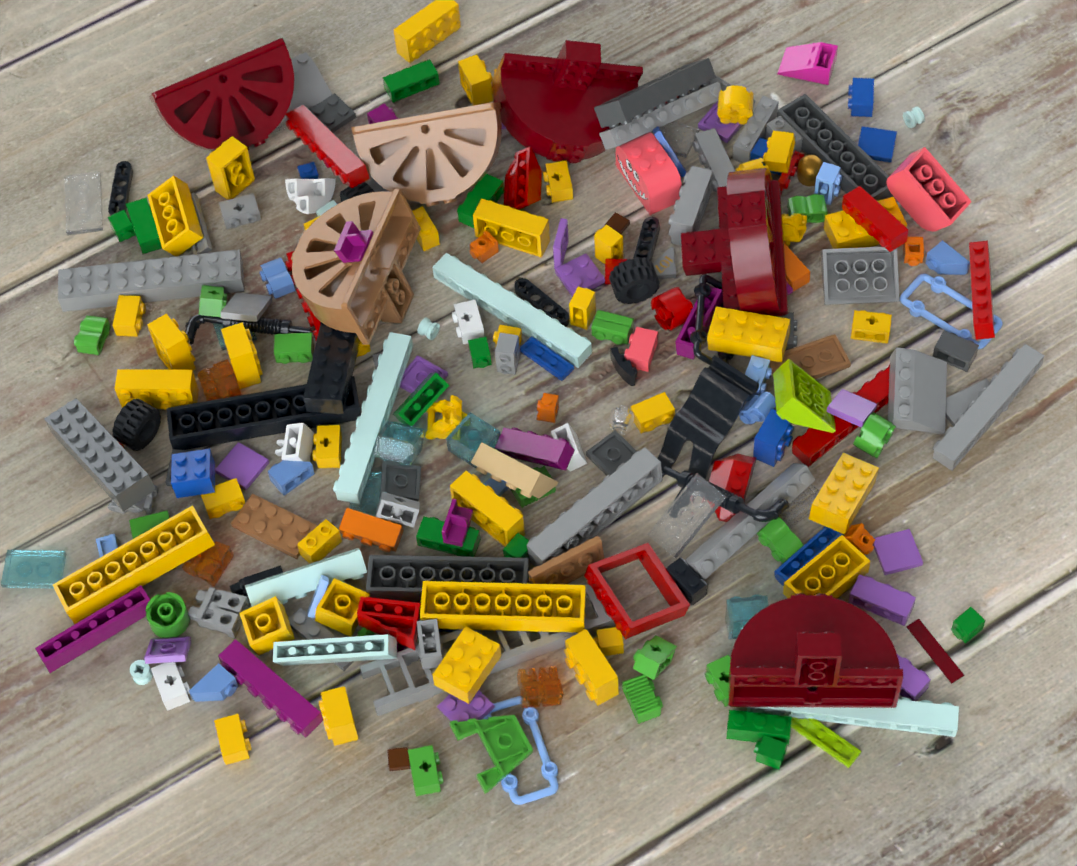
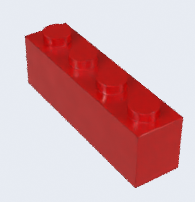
[842,186,909,252]

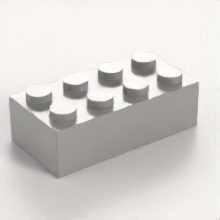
[669,166,713,246]

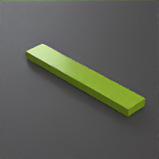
[780,715,861,768]

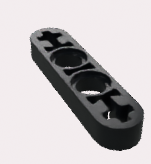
[108,161,133,216]
[633,217,660,262]
[514,278,570,327]

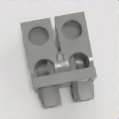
[188,587,250,638]

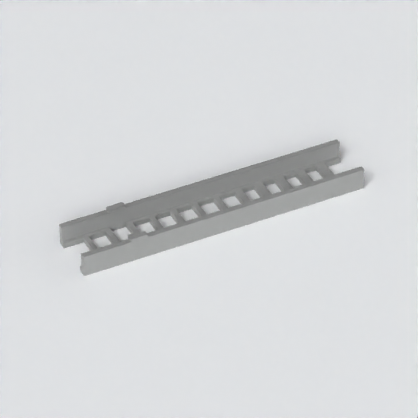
[359,576,616,716]

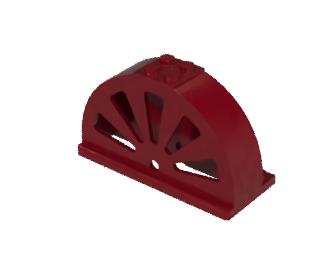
[149,38,294,151]
[492,40,643,163]
[681,168,788,316]
[728,593,903,708]

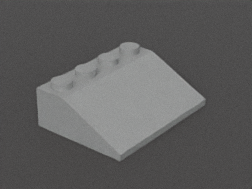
[280,52,332,124]
[820,247,900,305]
[888,347,947,434]

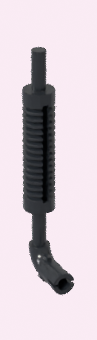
[185,314,312,345]
[663,466,790,522]

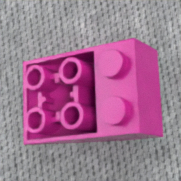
[777,42,838,85]

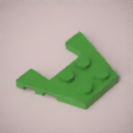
[450,715,533,793]

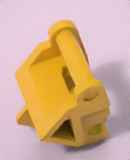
[782,213,807,246]
[425,395,468,440]

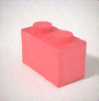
[624,327,658,372]

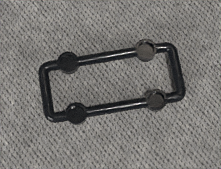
[690,274,735,365]

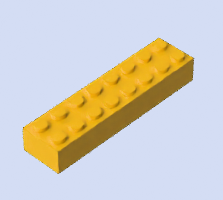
[53,505,215,624]
[420,581,586,633]

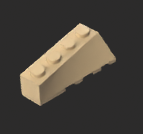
[471,442,558,498]

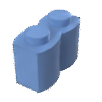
[259,257,295,299]
[739,392,776,424]

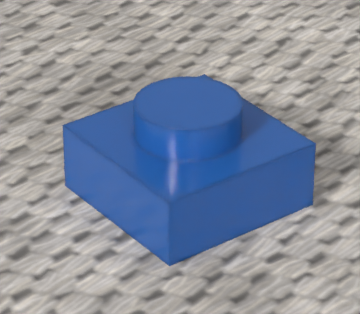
[297,162,319,179]

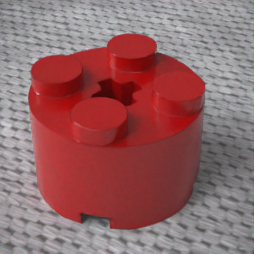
[651,287,693,331]

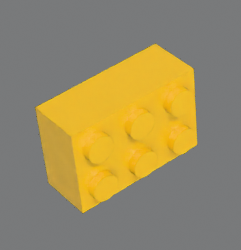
[206,136,255,200]
[147,313,196,371]
[221,322,263,389]
[432,626,502,704]
[564,629,619,706]

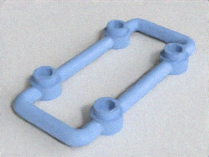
[900,274,1003,349]
[484,695,559,805]

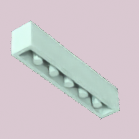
[245,548,367,607]
[273,634,397,666]

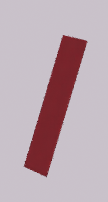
[906,619,965,684]

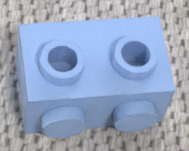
[814,162,842,205]
[745,355,772,395]

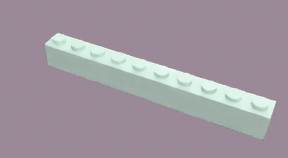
[432,253,592,368]
[333,332,413,504]
[747,689,959,737]

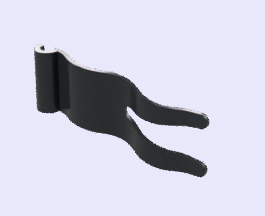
[657,355,759,519]

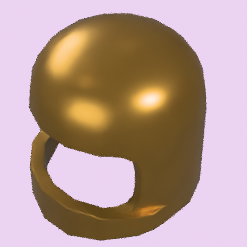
[797,155,823,187]

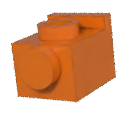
[469,230,499,263]
[903,237,924,266]
[537,393,559,423]
[844,523,875,555]

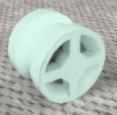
[903,107,925,128]
[417,317,440,340]
[129,660,153,685]

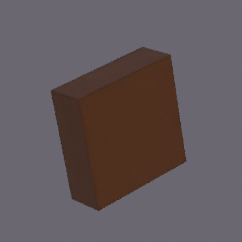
[605,212,630,234]
[387,747,410,771]

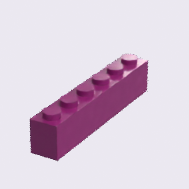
[35,586,151,673]
[218,639,323,737]

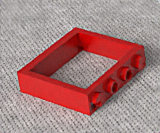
[584,543,690,639]

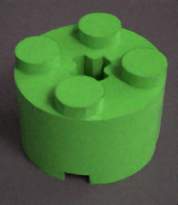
[853,412,896,458]
[146,592,190,638]

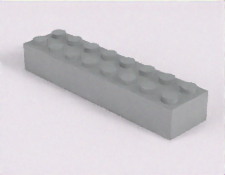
[527,447,662,567]

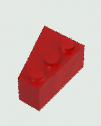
[357,596,421,650]

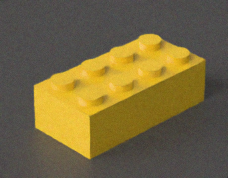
[393,0,461,63]
[147,175,203,257]
[824,197,907,249]
[473,199,550,258]
[707,307,790,362]
[114,369,199,410]
[809,453,879,535]
[450,471,525,547]
[783,535,871,599]

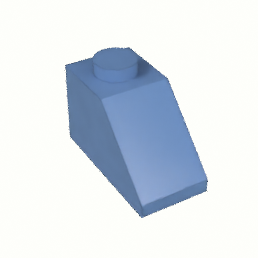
[925,240,970,275]
[268,460,315,496]
[189,663,238,702]

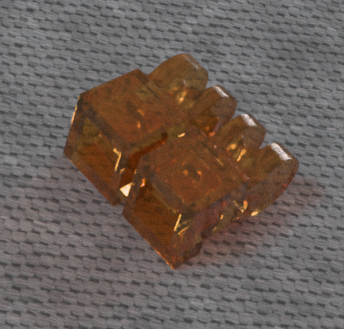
[198,359,242,401]
[182,541,234,587]
[517,666,564,708]

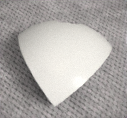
[285,178,335,214]

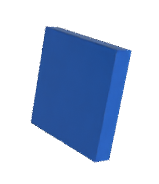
[858,126,897,163]

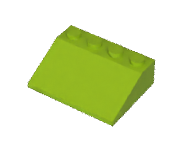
[773,359,836,433]

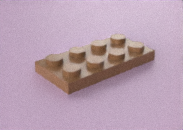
[770,334,851,379]
[231,493,317,559]
[528,536,605,585]

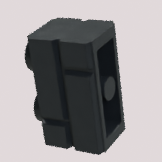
[666,557,708,605]

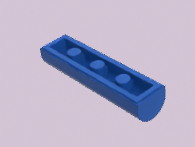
[774,526,844,587]

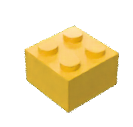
[458,54,493,106]
[315,578,370,637]
[239,596,295,656]
[319,686,359,746]

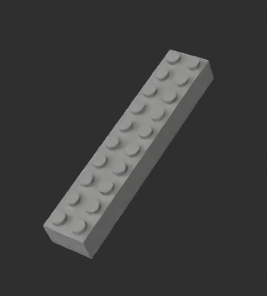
[58,249,244,312]

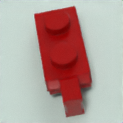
[778,150,805,195]

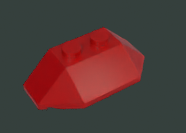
[504,146,542,210]
[708,454,757,522]

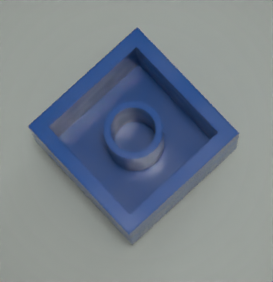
[753,408,794,467]
[171,449,215,498]

